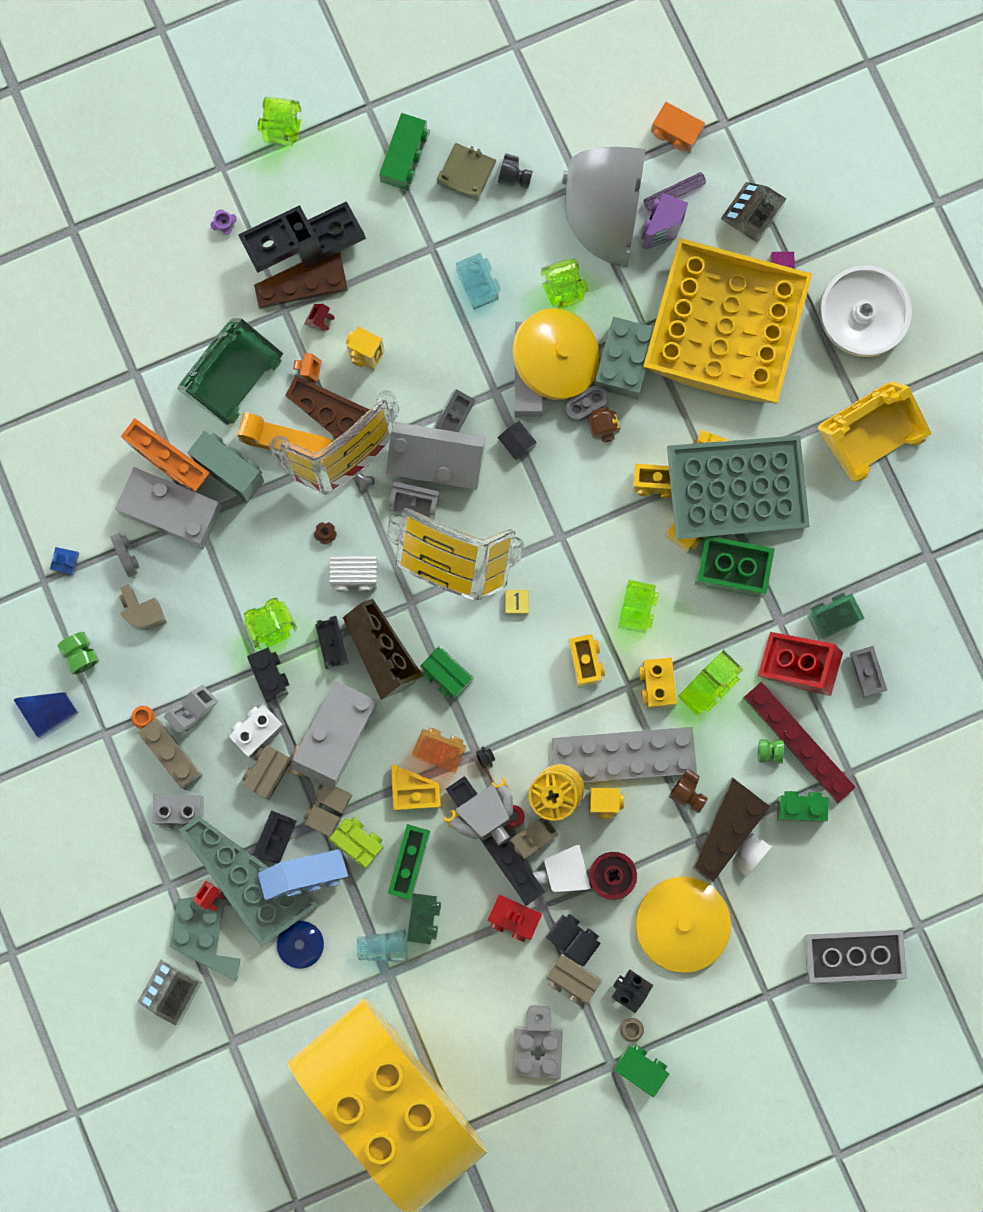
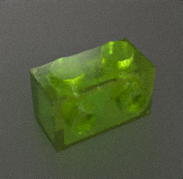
[618,579,659,634]

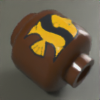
[588,407,621,443]

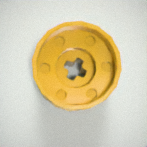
[528,764,585,821]

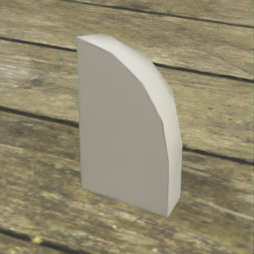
[736,833,771,877]

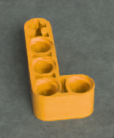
[237,413,332,464]

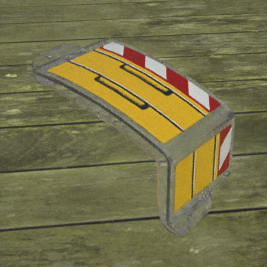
[269,390,400,495]

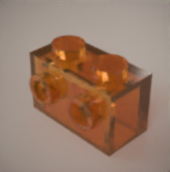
[412,727,467,774]

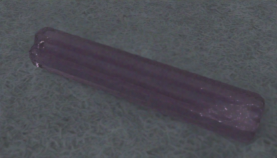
[643,172,706,211]

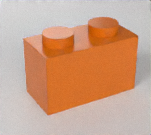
[651,101,705,153]

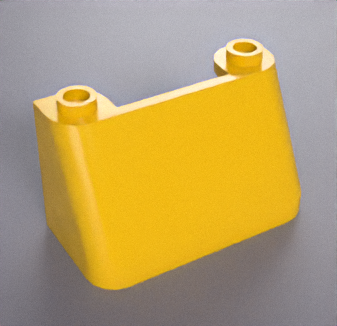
[817,382,932,482]

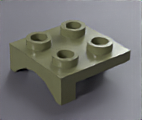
[437,143,496,201]

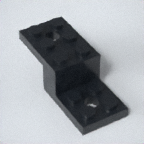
[238,201,366,273]

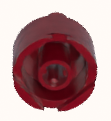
[589,852,637,900]

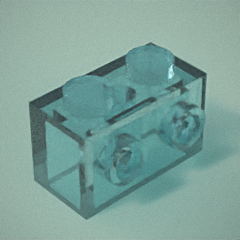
[455,253,501,310]

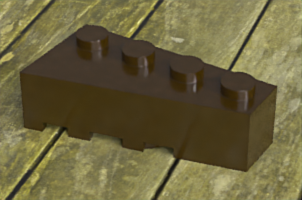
[342,599,423,700]
[692,777,771,883]

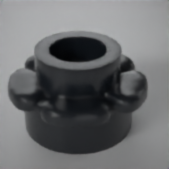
[476,746,495,769]

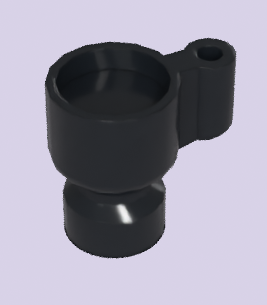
[497,153,533,188]

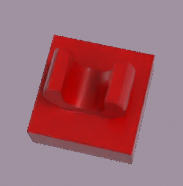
[193,880,225,911]

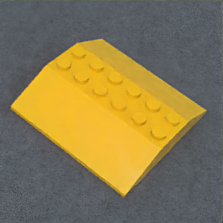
[643,238,812,404]

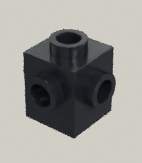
[611,969,653,1013]

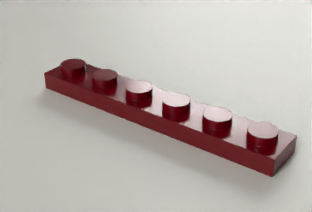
[743,682,856,803]

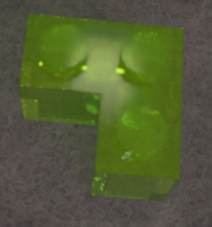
[678,650,744,716]

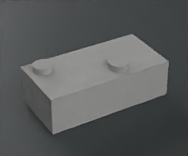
[386,422,486,490]
[115,467,222,549]
[292,680,377,789]
[804,930,907,984]

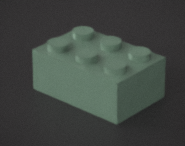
[594,316,654,400]
[187,431,264,502]

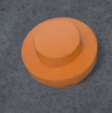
[131,706,155,729]

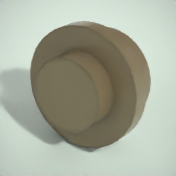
[620,1018,644,1042]

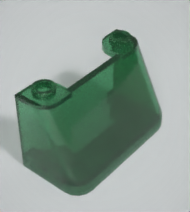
[177,318,284,426]

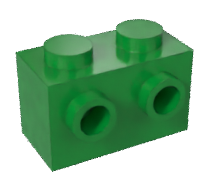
[777,791,829,823]

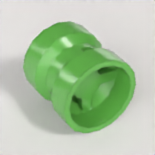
[758,739,784,764]

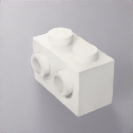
[229,704,285,759]

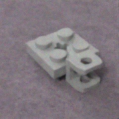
[513,1005,563,1078]

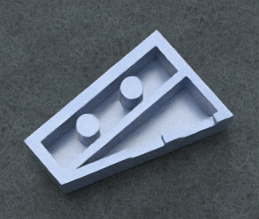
[258,849,348,901]

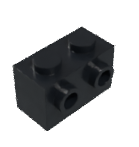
[247,647,290,702]

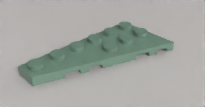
[179,816,319,947]

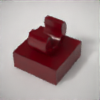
[304,303,335,330]

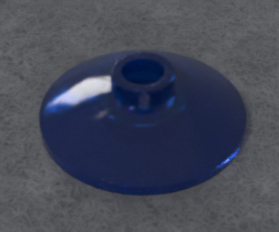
[277,921,324,969]

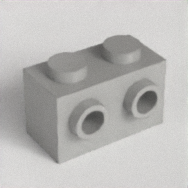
[153,795,204,829]

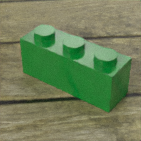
[379,113,430,190]
[387,824,431,900]

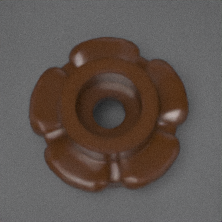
[314,522,337,545]

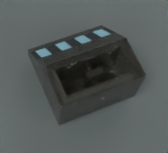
[721,182,787,243]
[138,959,202,1026]

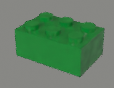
[695,536,775,598]

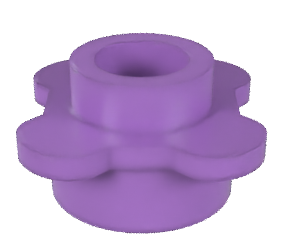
[210,209,237,235]

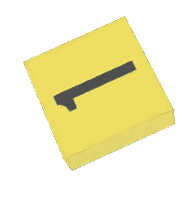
[505,590,529,614]

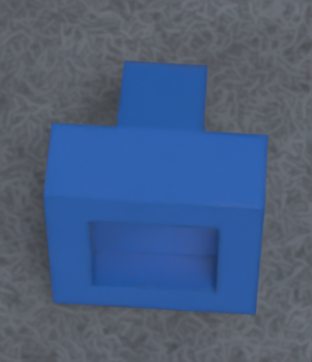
[50,547,79,575]

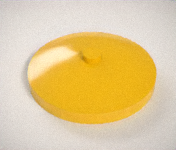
[513,308,600,400]
[636,877,731,973]

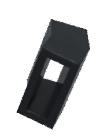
[497,420,537,461]

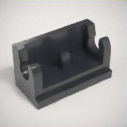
[315,616,349,669]
[253,810,297,864]

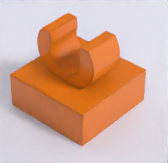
[293,353,322,382]

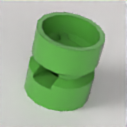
[57,632,100,675]

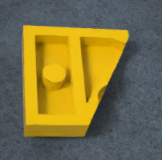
[391,764,441,810]

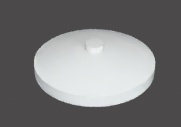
[819,265,912,357]

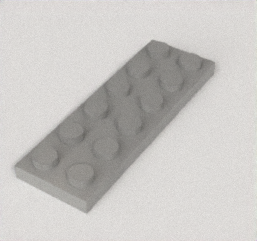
[552,727,697,783]

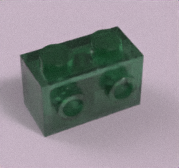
[807,593,865,641]
[407,893,441,944]

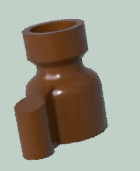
[669,769,708,813]

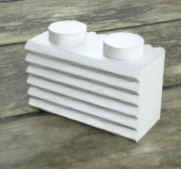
[330,557,378,592]

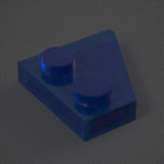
[14,692,78,738]

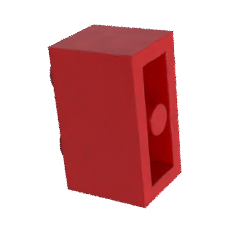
[487,894,542,943]

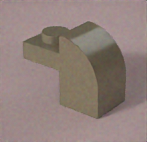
[119,584,167,630]
[510,818,559,860]

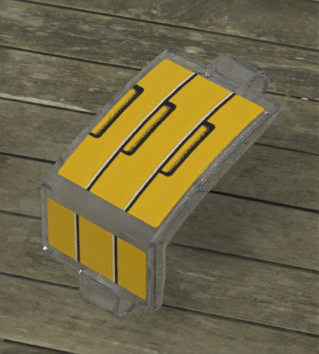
[387,508,524,600]

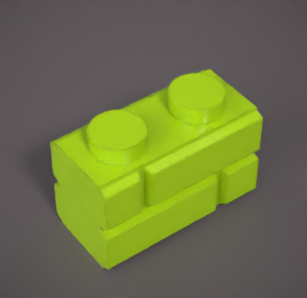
[329,817,384,869]

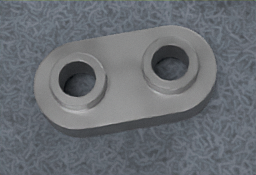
[565,386,608,421]
[110,532,140,578]

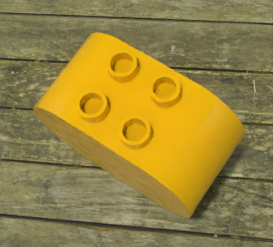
[288,998,488,1212]

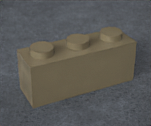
[138,718,203,790]

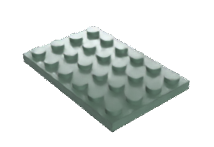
[667,435,810,540]

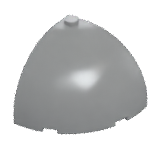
[562,147,646,267]

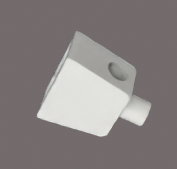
[533,845,591,893]

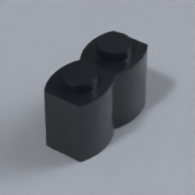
[545,914,601,966]

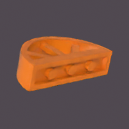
[121,418,210,492]

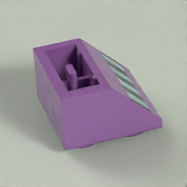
[641,193,688,249]

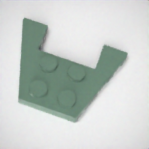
[170,892,241,980]

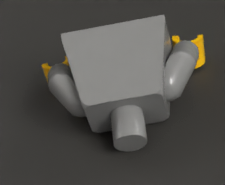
[443,778,513,846]

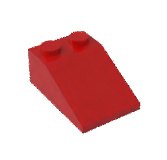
[758,632,843,696]

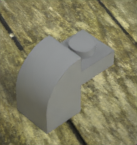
[163,685,219,733]

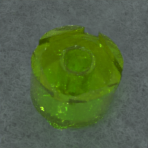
[257,97,301,146]
[541,258,588,309]
[243,597,297,649]

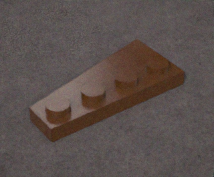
[254,252,348,309]
[285,375,378,445]

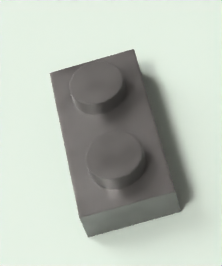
[850,646,887,698]

